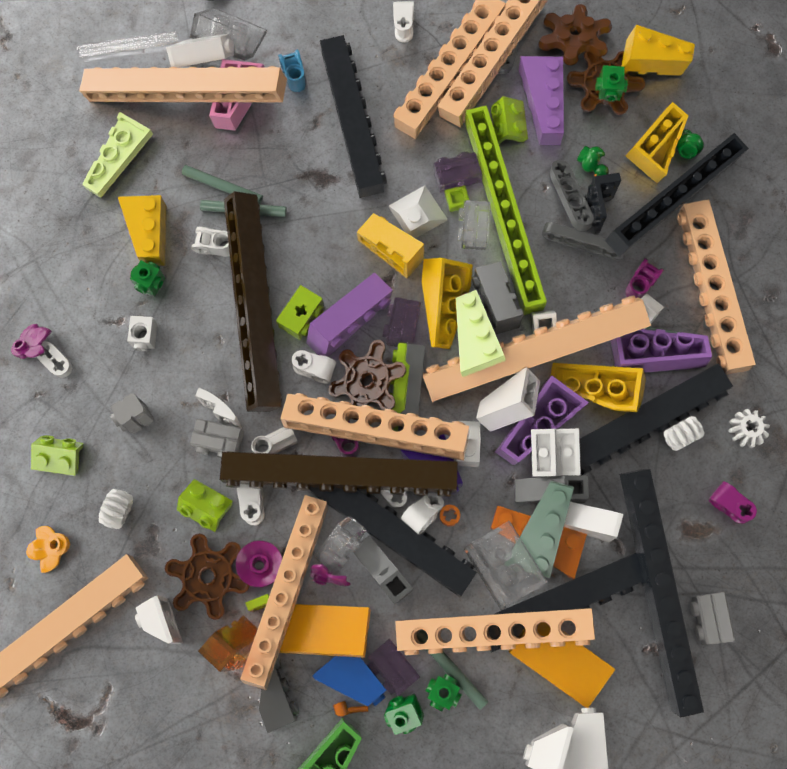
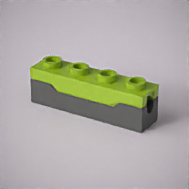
[390,343,425,435]

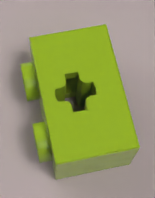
[276,285,325,340]

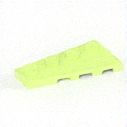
[82,112,153,198]
[456,290,506,377]

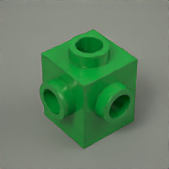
[595,65,628,102]
[130,260,166,297]
[425,674,462,712]
[384,693,424,735]

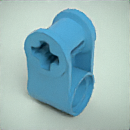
[278,49,306,92]

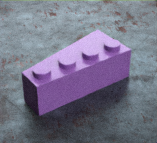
[518,56,564,146]
[306,272,393,357]
[610,329,712,373]
[495,376,589,465]

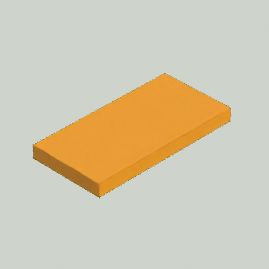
[279,604,371,658]
[509,622,616,708]

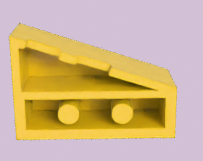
[621,25,695,76]
[118,195,167,266]

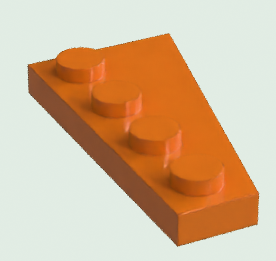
[490,506,587,580]

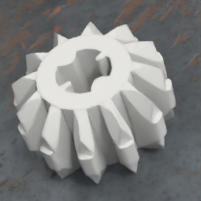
[728,409,770,448]
[663,416,705,451]
[98,489,133,529]

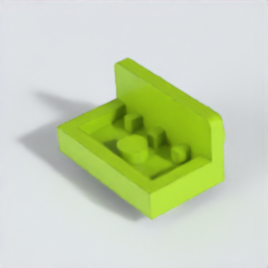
[491,96,528,144]
[31,435,84,476]
[177,479,233,532]

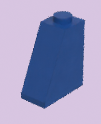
[312,656,387,707]

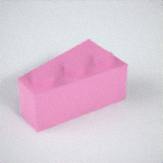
[209,59,265,131]

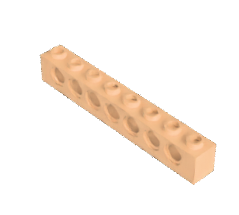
[393,0,506,140]
[437,0,548,128]
[677,199,756,375]
[280,393,469,461]
[240,495,328,690]
[395,608,595,655]

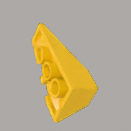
[422,258,473,349]
[550,363,646,412]

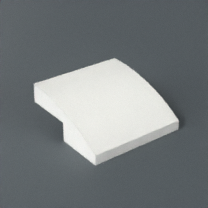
[195,388,243,428]
[531,428,581,476]

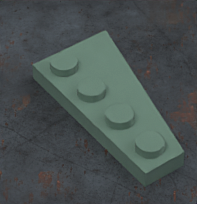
[504,481,574,578]

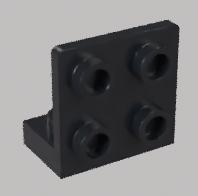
[584,173,621,234]

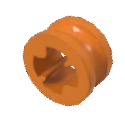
[439,504,460,527]

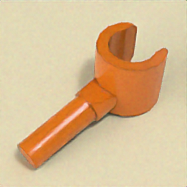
[333,701,368,716]

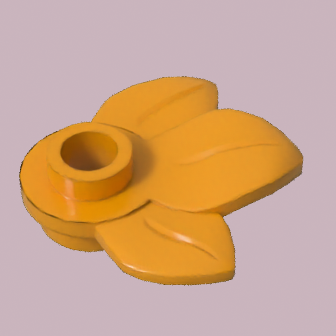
[26,526,70,573]

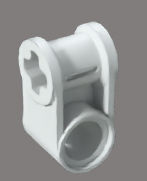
[393,1,414,43]
[191,227,230,257]
[292,350,337,384]
[237,484,265,526]
[401,492,444,535]

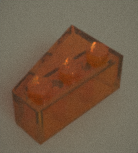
[198,615,258,672]

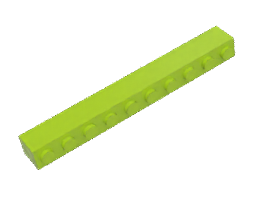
[465,105,547,316]

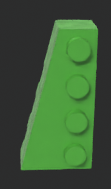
[298,717,362,769]

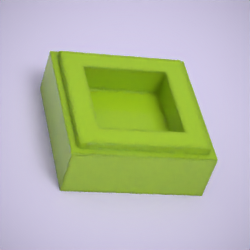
[444,185,471,212]
[245,594,270,612]

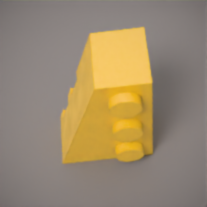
[625,102,689,184]
[357,213,424,279]

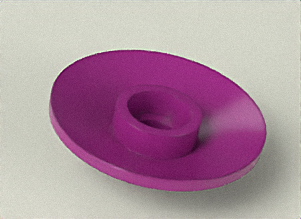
[236,541,282,588]

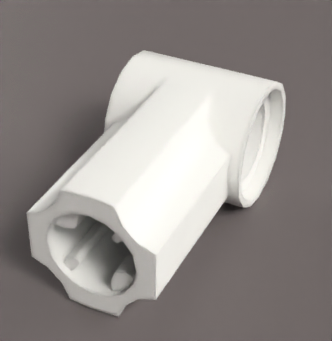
[251,427,298,454]

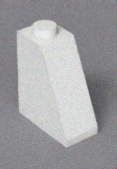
[166,33,234,68]
[476,367,540,432]
[564,502,623,542]
[563,707,608,769]

